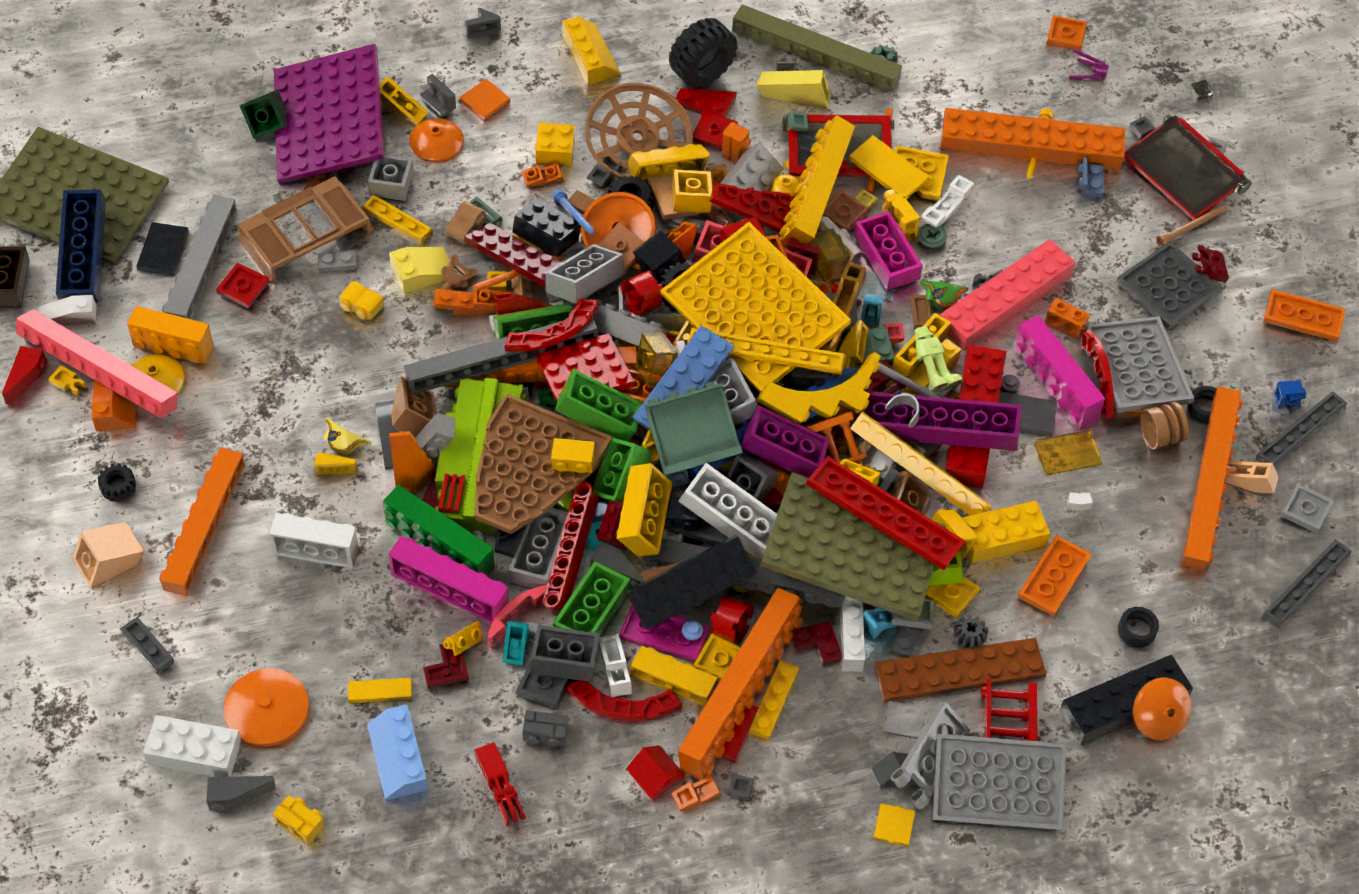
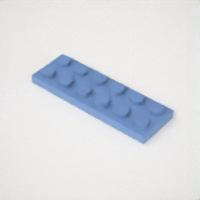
[633,325,734,431]

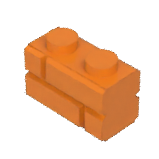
[722,122,751,164]

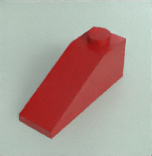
[2,346,48,405]

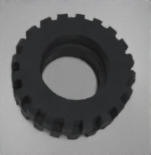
[669,18,738,88]

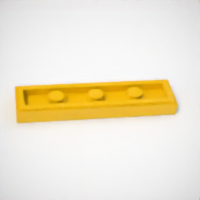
[362,195,433,245]

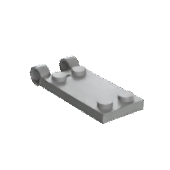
[891,702,971,809]

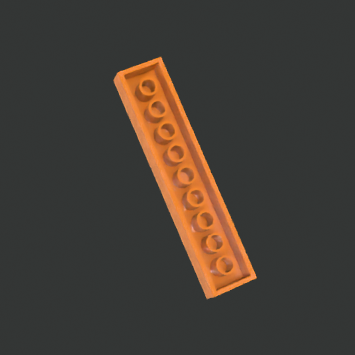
[940,108,1126,170]
[678,588,803,780]

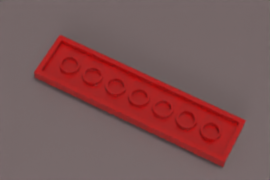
[806,456,965,570]

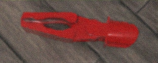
[474,742,526,826]

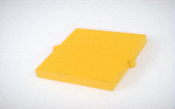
[873,803,915,846]

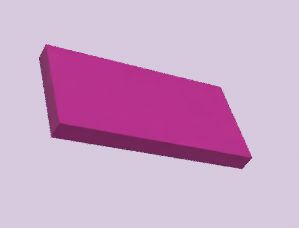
[619,604,710,663]

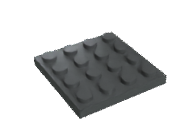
[1116,241,1223,330]

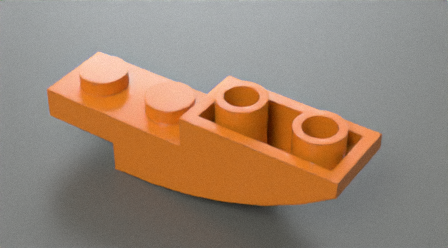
[434,288,510,316]

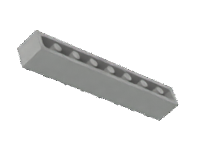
[162,195,237,319]

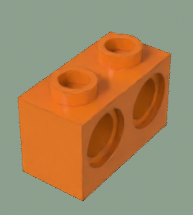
[1045,298,1090,340]

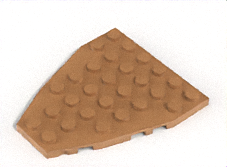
[475,393,612,534]

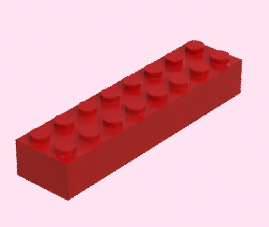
[945,344,1007,489]

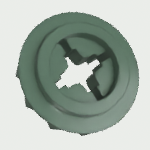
[870,44,898,63]
[917,224,947,250]

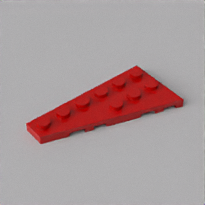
[709,183,811,244]

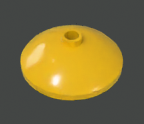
[131,354,185,393]

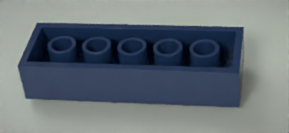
[55,189,106,302]

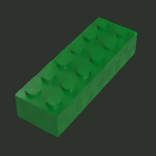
[383,484,495,576]

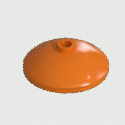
[409,118,464,163]
[1133,677,1191,740]

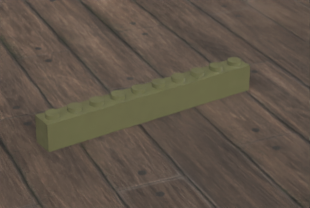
[732,4,902,92]

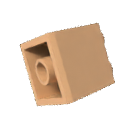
[73,522,144,588]

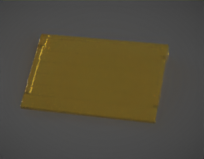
[1034,429,1102,475]

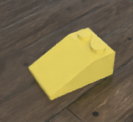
[389,247,457,294]

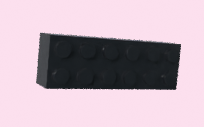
[626,535,757,630]
[1059,654,1193,745]

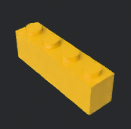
[892,313,951,378]
[631,645,717,707]

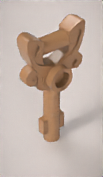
[430,254,477,308]

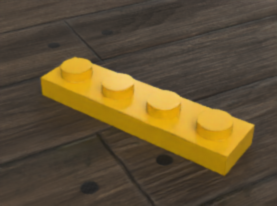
[749,660,799,740]

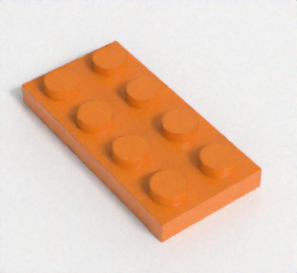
[1263,289,1346,342]
[1017,535,1092,617]

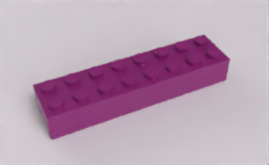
[859,391,1022,451]

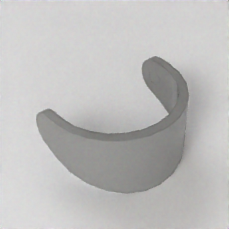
[885,393,919,428]

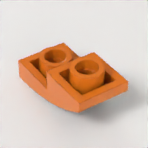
[521,163,564,187]

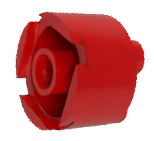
[621,271,663,316]
[710,596,753,644]

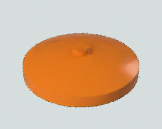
[581,192,656,248]
[223,668,310,748]

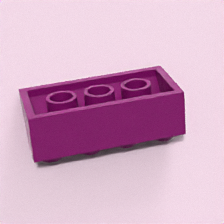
[741,405,829,478]

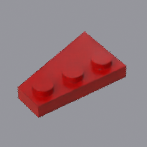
[675,88,737,118]

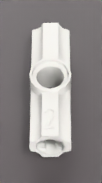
[817,216,863,263]

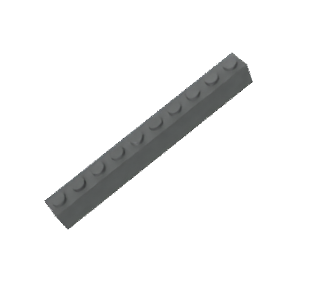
[404,318,598,395]
[643,538,845,608]

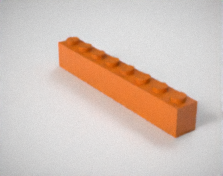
[159,447,245,596]

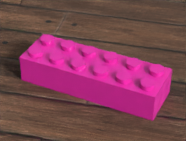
[1014,315,1105,430]
[388,536,509,624]

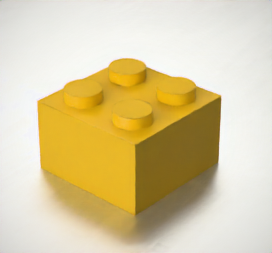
[535,123,575,167]
[671,170,712,213]

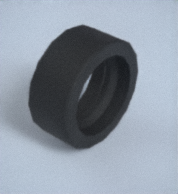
[1187,386,1217,424]
[1118,606,1159,648]

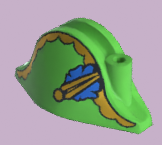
[920,280,969,310]

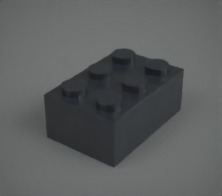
[512,198,581,258]

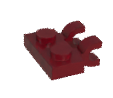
[1192,245,1229,283]

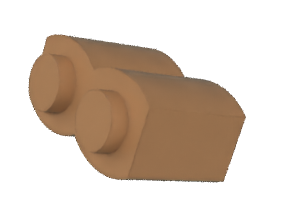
[445,201,486,245]

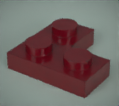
[792,621,842,665]
[423,644,469,689]

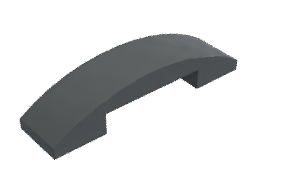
[375,400,399,470]

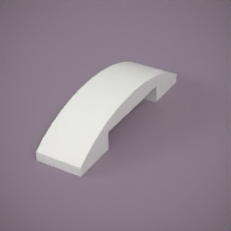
[920,175,974,228]

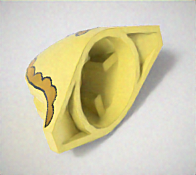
[323,417,372,455]

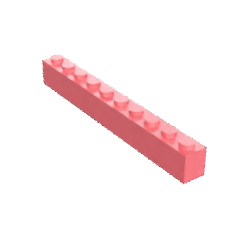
[16,309,178,418]

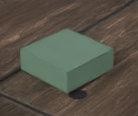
[787,111,808,132]

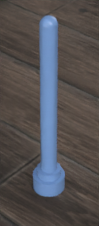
[551,189,595,234]

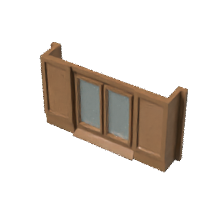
[236,176,374,283]

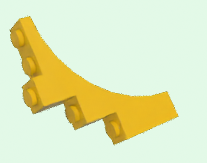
[756,352,881,424]

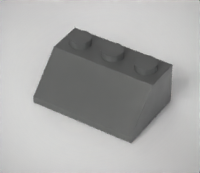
[530,625,600,682]

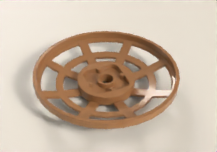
[585,83,693,181]

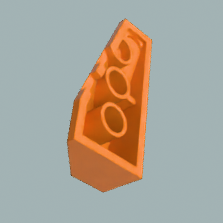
[92,380,136,431]
[389,431,434,495]

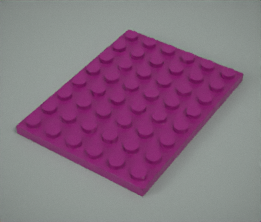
[273,44,384,184]

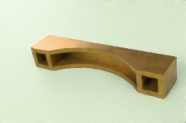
[808,261,866,375]

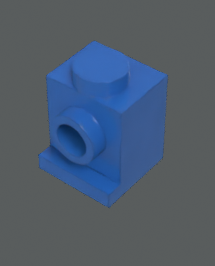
[1274,380,1306,408]

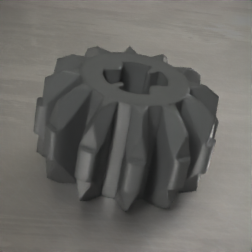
[953,614,988,649]

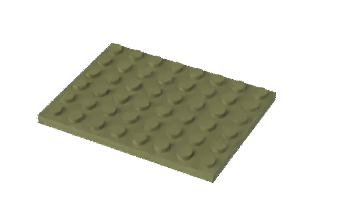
[0,127,169,266]
[760,472,945,621]

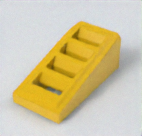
[313,452,358,475]

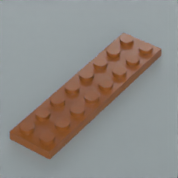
[875,637,1047,702]

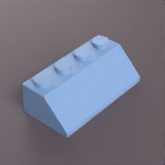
[367,705,427,801]

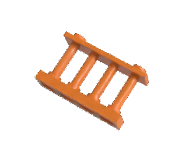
[805,411,867,464]

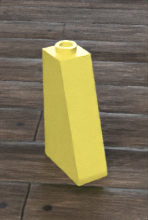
[757,70,830,108]

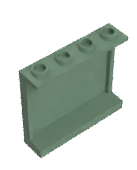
[644,381,743,476]

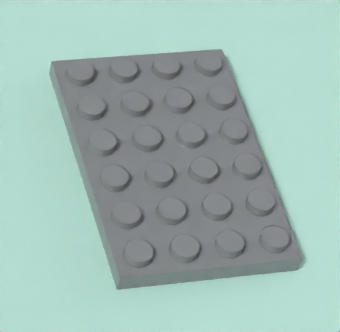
[1086,316,1194,413]
[932,734,1066,831]

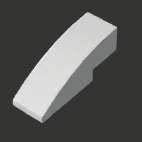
[599,634,632,698]

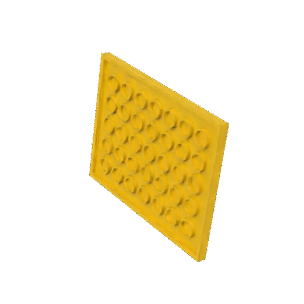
[660,222,851,393]

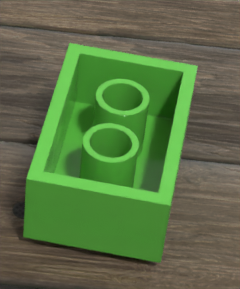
[593,437,653,502]

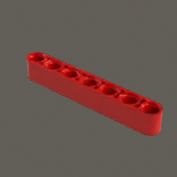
[543,482,599,616]

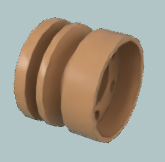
[1140,402,1189,449]

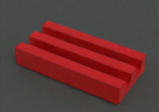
[438,473,466,514]

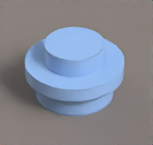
[682,620,703,641]

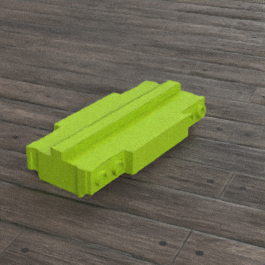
[435,378,527,535]

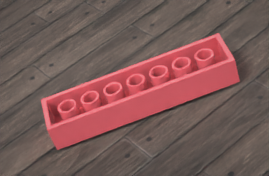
[940,239,1076,351]

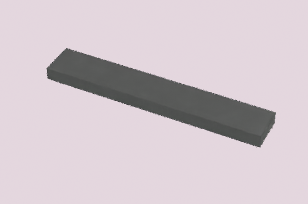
[1255,391,1347,467]
[1262,539,1352,629]

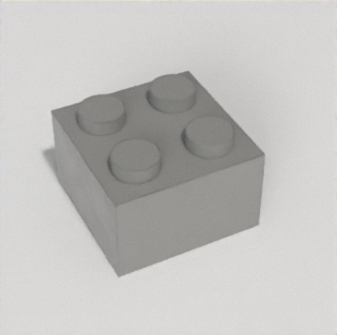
[368,155,414,201]

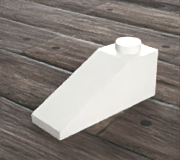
[38,295,96,324]

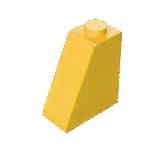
[931,509,978,561]

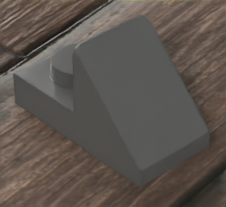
[465,8,501,38]

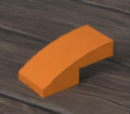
[671,775,722,811]

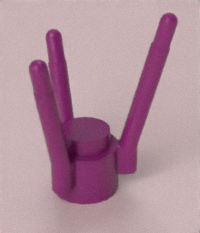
[1069,49,1109,80]

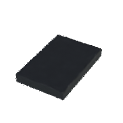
[136,222,189,275]

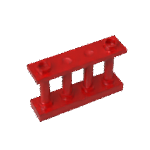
[980,679,1038,742]

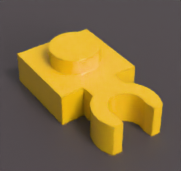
[49,366,86,395]

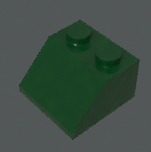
[239,90,286,139]

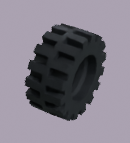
[98,463,136,502]

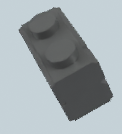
[522,710,568,747]

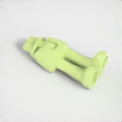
[914,326,963,393]

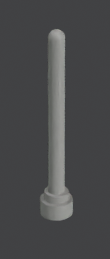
[877,363,953,399]

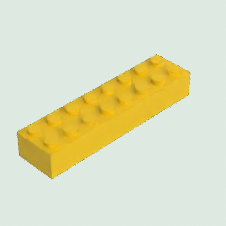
[779,115,855,254]

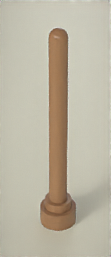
[1156,205,1228,248]

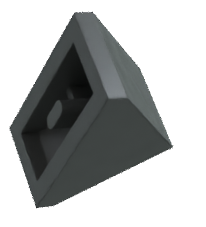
[871,752,908,788]

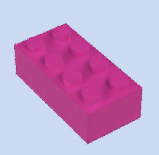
[854,211,923,291]

